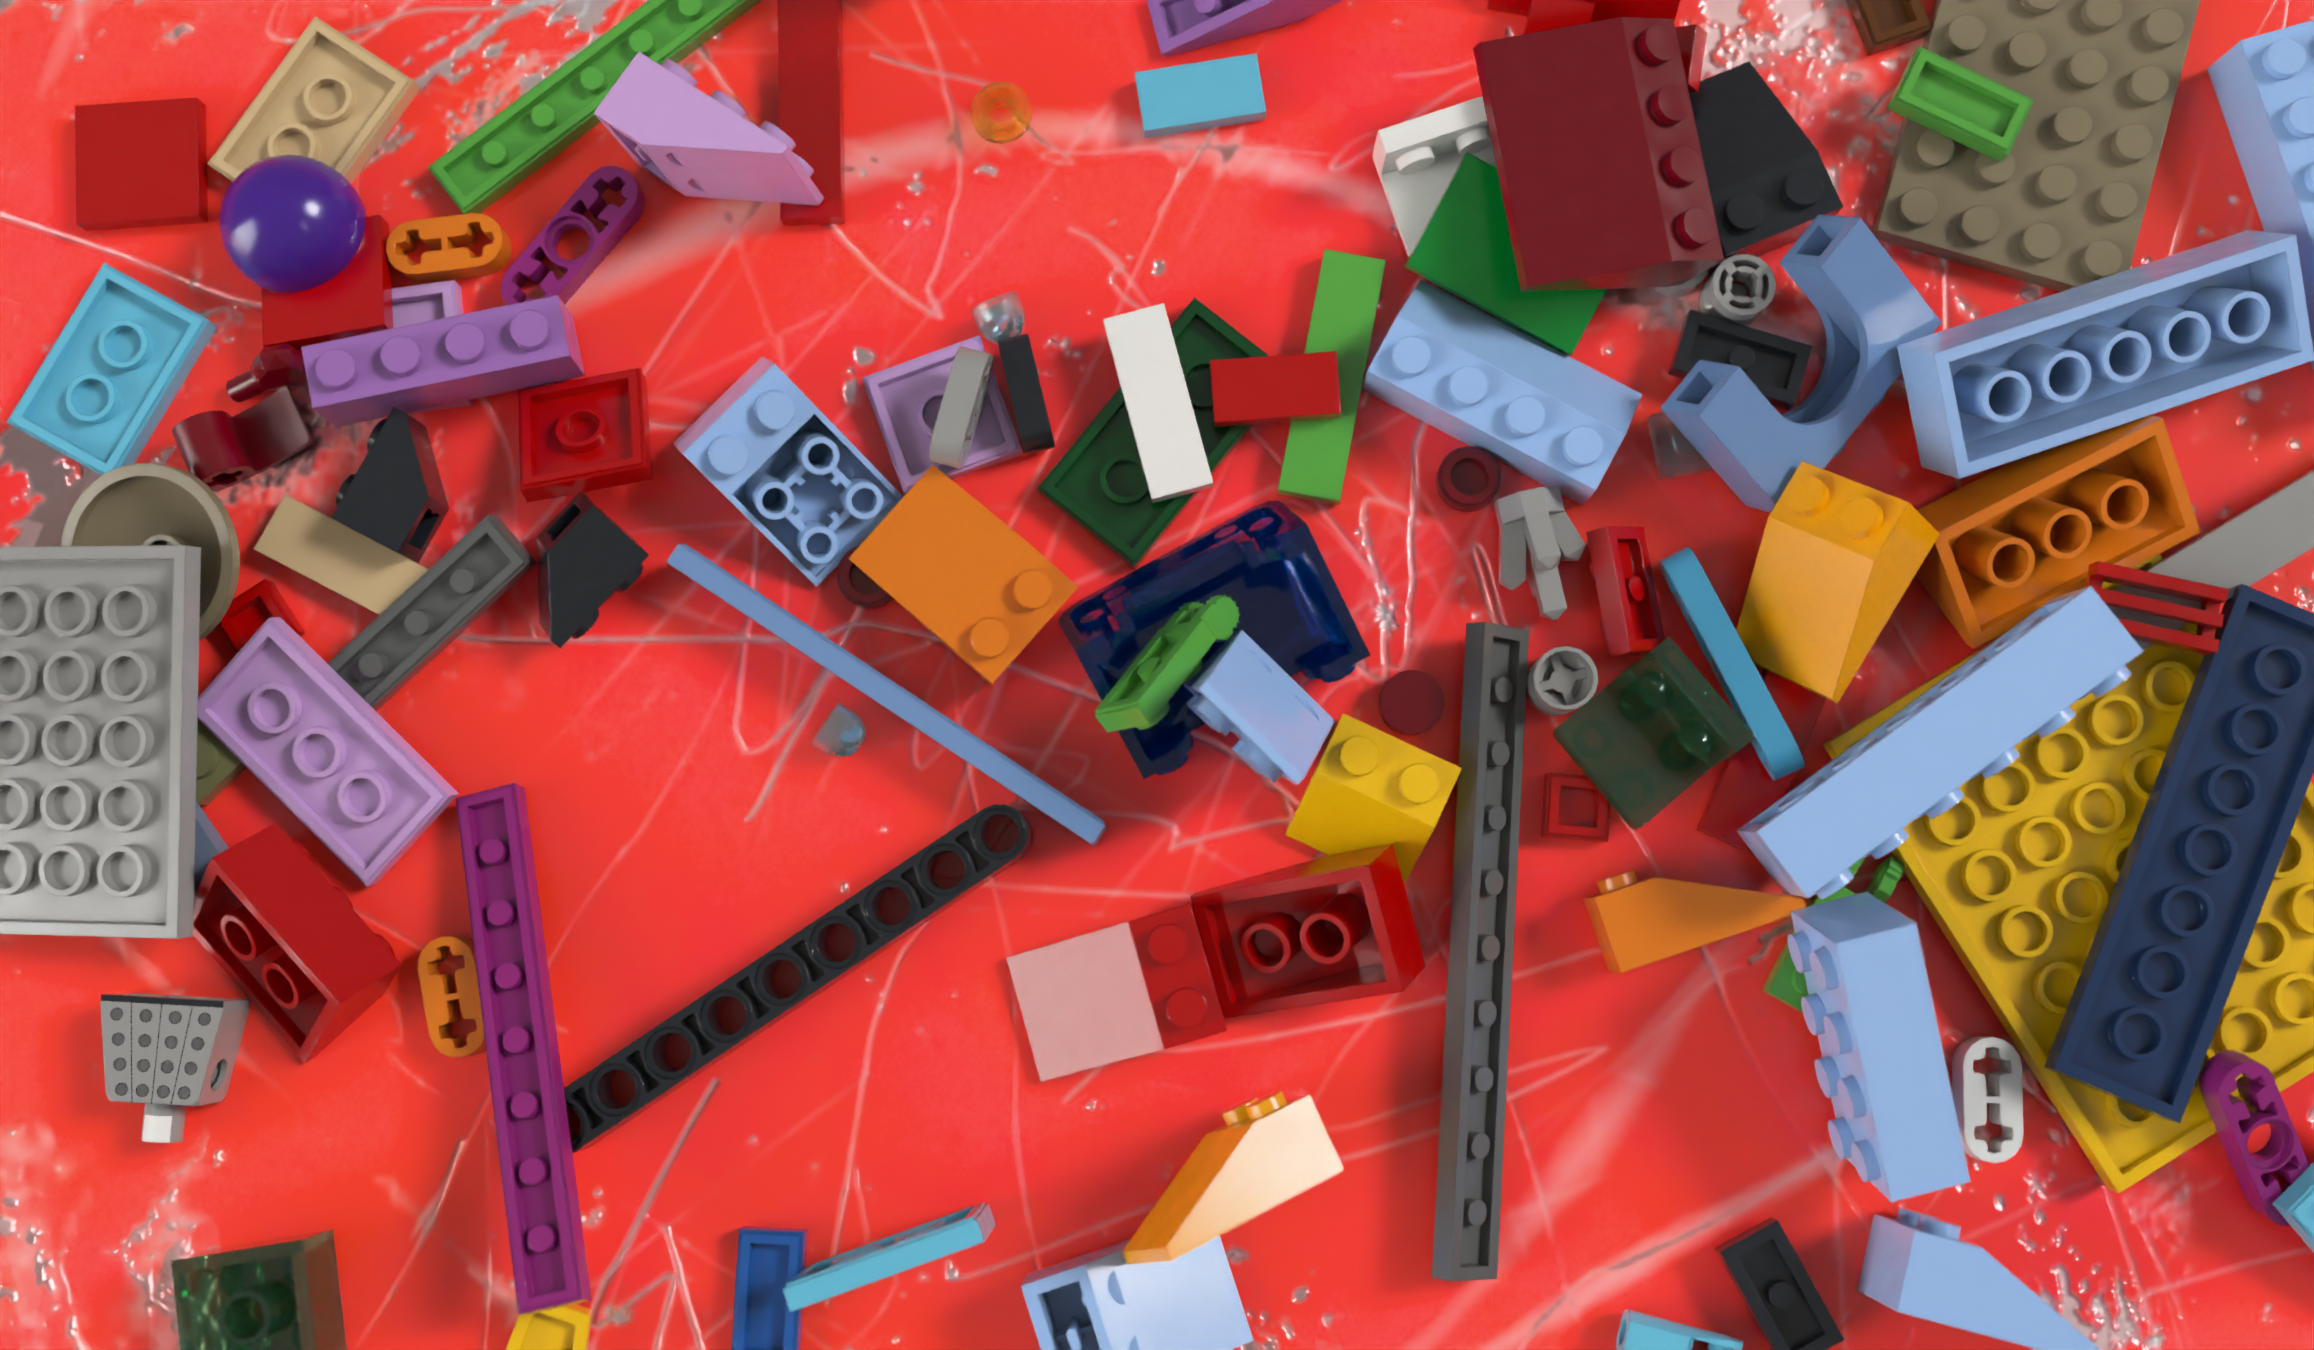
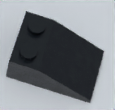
[1689,61,1843,277]

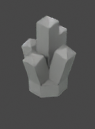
[1494,486,1586,620]

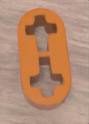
[386,213,512,283]
[418,936,486,1058]

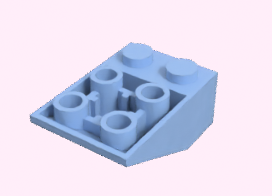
[673,356,903,587]
[1184,630,1335,785]
[1021,1236,1254,1350]

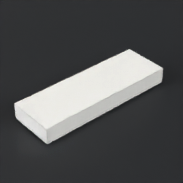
[1103,303,1213,503]

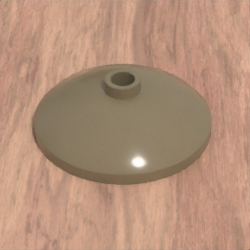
[61,463,240,641]

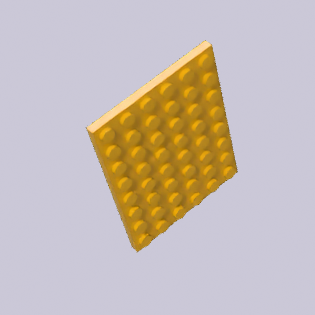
[1823,554,2314,1193]

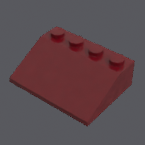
[1473,17,1724,291]

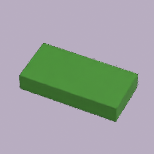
[1886,46,2034,162]

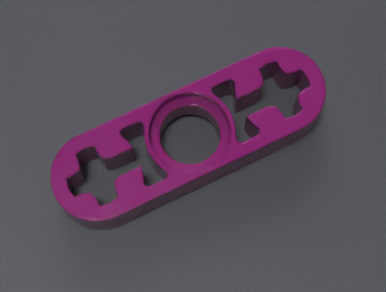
[501,166,645,305]
[2199,1050,2310,1226]

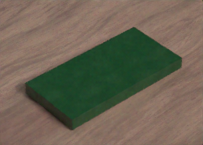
[1037,297,1269,570]

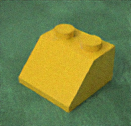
[1285,713,1462,884]

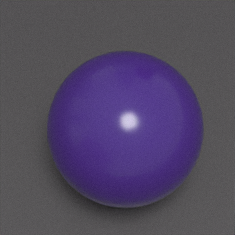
[219,155,367,293]

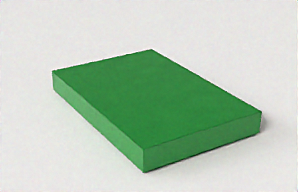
[1404,152,1607,356]

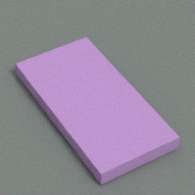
[198,617,459,887]

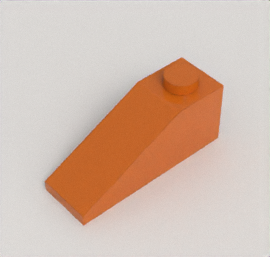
[1584,870,1806,973]

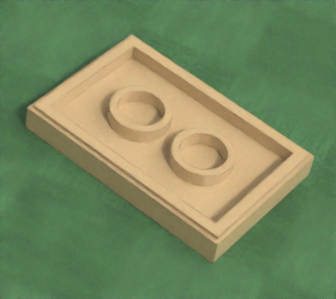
[208,16,421,185]

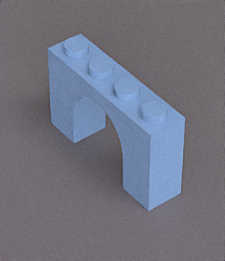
[1660,214,1942,512]

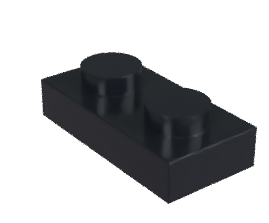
[1668,309,1812,411]
[1714,1217,1844,1350]

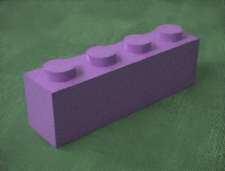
[301,295,585,427]

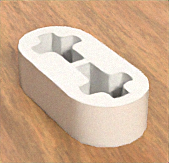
[1952,1036,2024,1163]

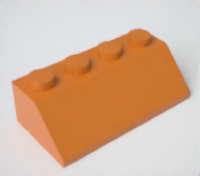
[1916,415,2201,648]

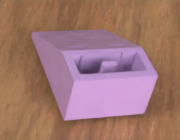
[594,52,824,205]

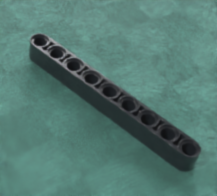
[564,805,1033,1153]

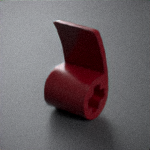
[171,388,312,491]

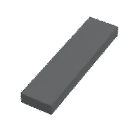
[327,514,538,711]

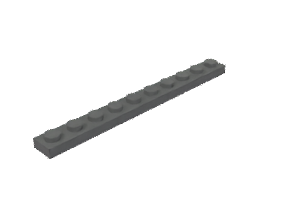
[1432,622,1529,1282]

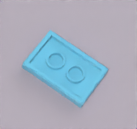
[7,263,218,475]
[783,1202,996,1312]

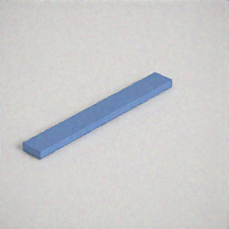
[666,543,1108,847]

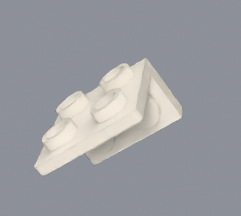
[1372,96,1497,258]

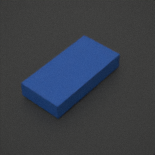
[731,1226,807,1350]

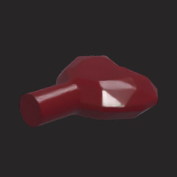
[226,343,308,403]

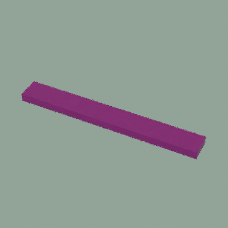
[455,783,592,1315]

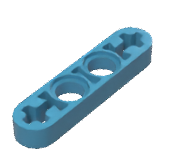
[1658,546,1805,781]

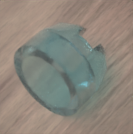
[971,292,1026,344]
[811,701,866,758]

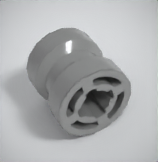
[1699,254,1776,326]
[1526,646,1599,716]

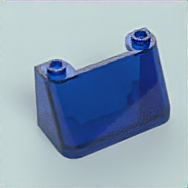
[1058,500,1370,779]

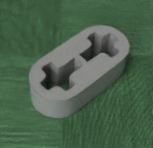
[929,346,993,469]

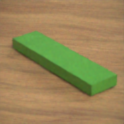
[1277,249,1386,505]

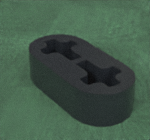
[997,333,1056,455]

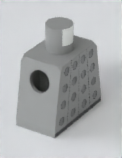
[100,993,251,1143]

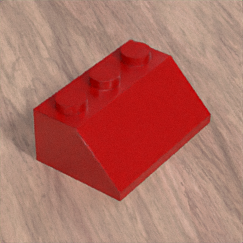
[193,823,402,1063]

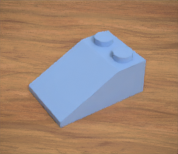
[1857,1207,2100,1350]

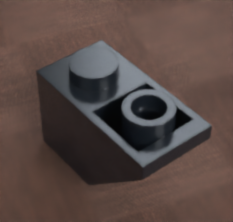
[331,407,449,563]
[536,493,649,648]

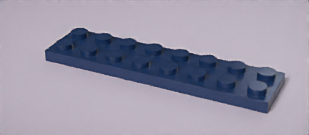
[2044,584,2314,1123]

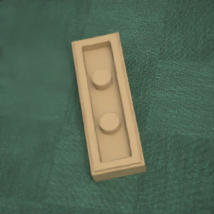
[254,494,429,615]

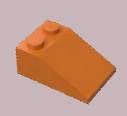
[848,464,1078,685]

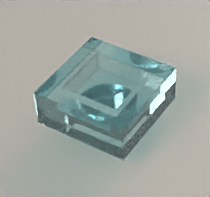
[1647,412,1714,480]

